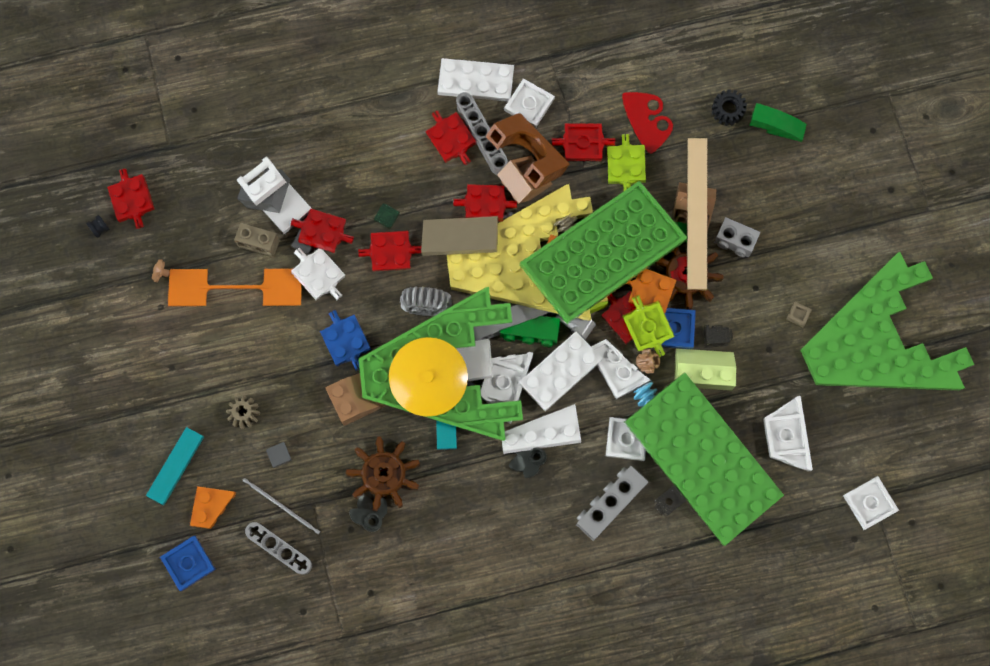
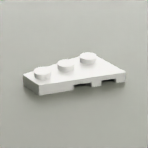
[591,339,651,399]

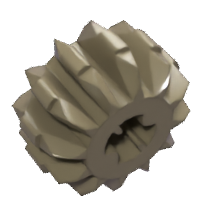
[226,396,260,429]

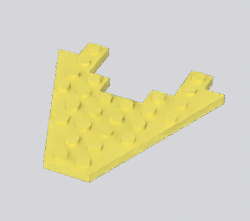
[447,184,608,321]

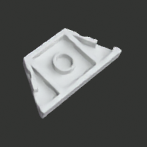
[481,352,533,424]
[763,396,813,471]

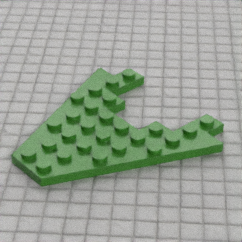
[800,252,974,390]
[359,287,523,441]

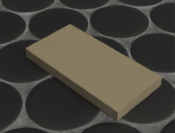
[421,216,498,256]

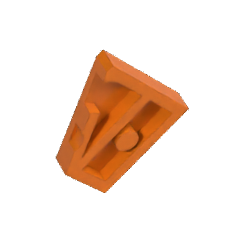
[190,486,236,529]

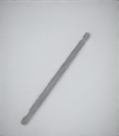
[243,478,321,534]

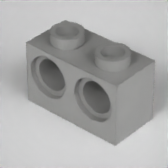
[714,217,760,257]

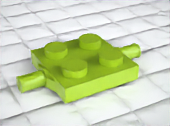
[607,134,646,191]
[623,295,674,357]

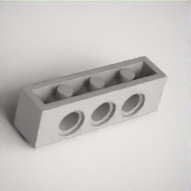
[576,466,648,541]

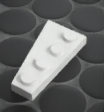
[502,404,581,454]

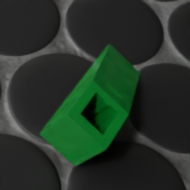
[500,316,560,347]

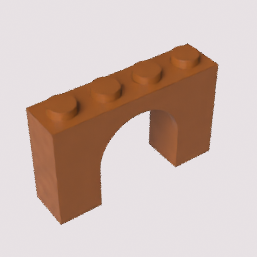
[485,113,570,189]

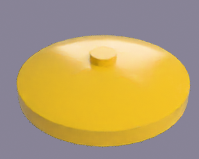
[389,338,468,416]

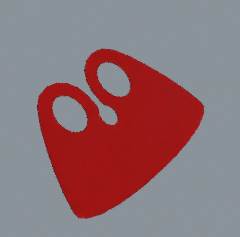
[622,92,673,154]

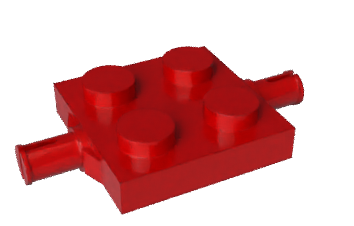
[425,111,477,165]
[552,123,615,161]
[107,169,155,229]
[453,184,517,222]
[290,208,354,253]
[358,231,422,271]
[601,291,636,345]

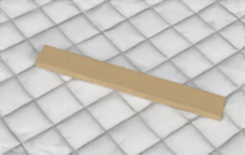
[687,138,707,290]

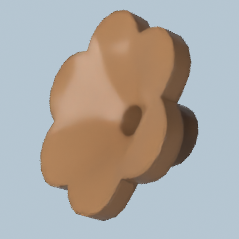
[152,259,170,282]

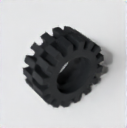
[711,89,747,126]

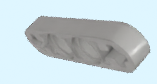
[245,522,312,575]

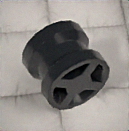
[86,214,110,238]

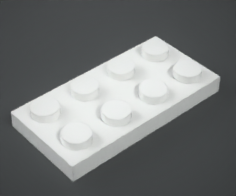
[438,58,514,102]
[519,332,602,412]

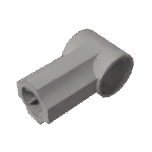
[555,314,596,340]

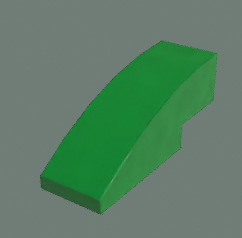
[750,103,807,142]

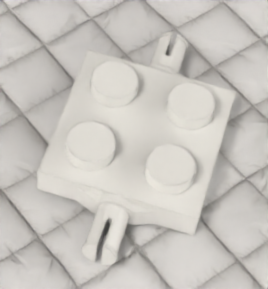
[291,248,345,300]

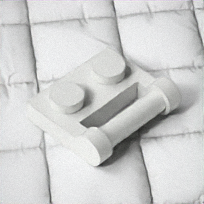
[237,156,286,206]

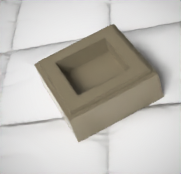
[786,301,812,327]

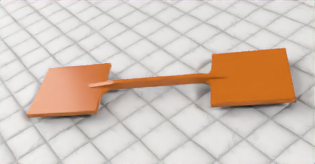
[547,234,676,313]
[168,269,302,306]

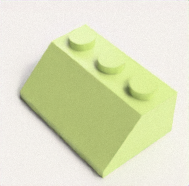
[674,349,736,390]

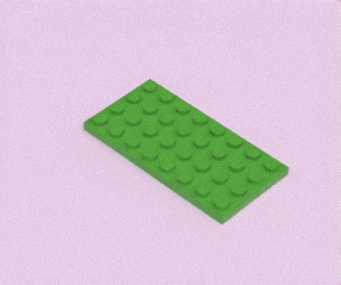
[520,181,687,324]
[624,372,784,546]

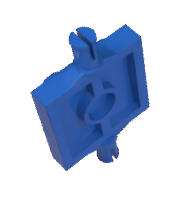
[320,310,371,371]

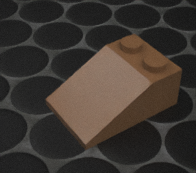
[325,373,387,426]

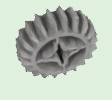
[400,287,452,316]

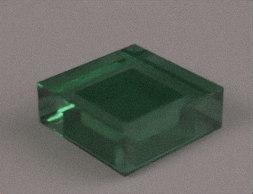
[374,203,400,229]

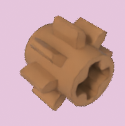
[636,349,660,373]

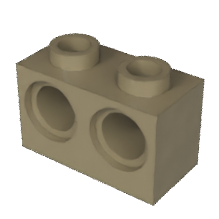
[234,223,280,257]

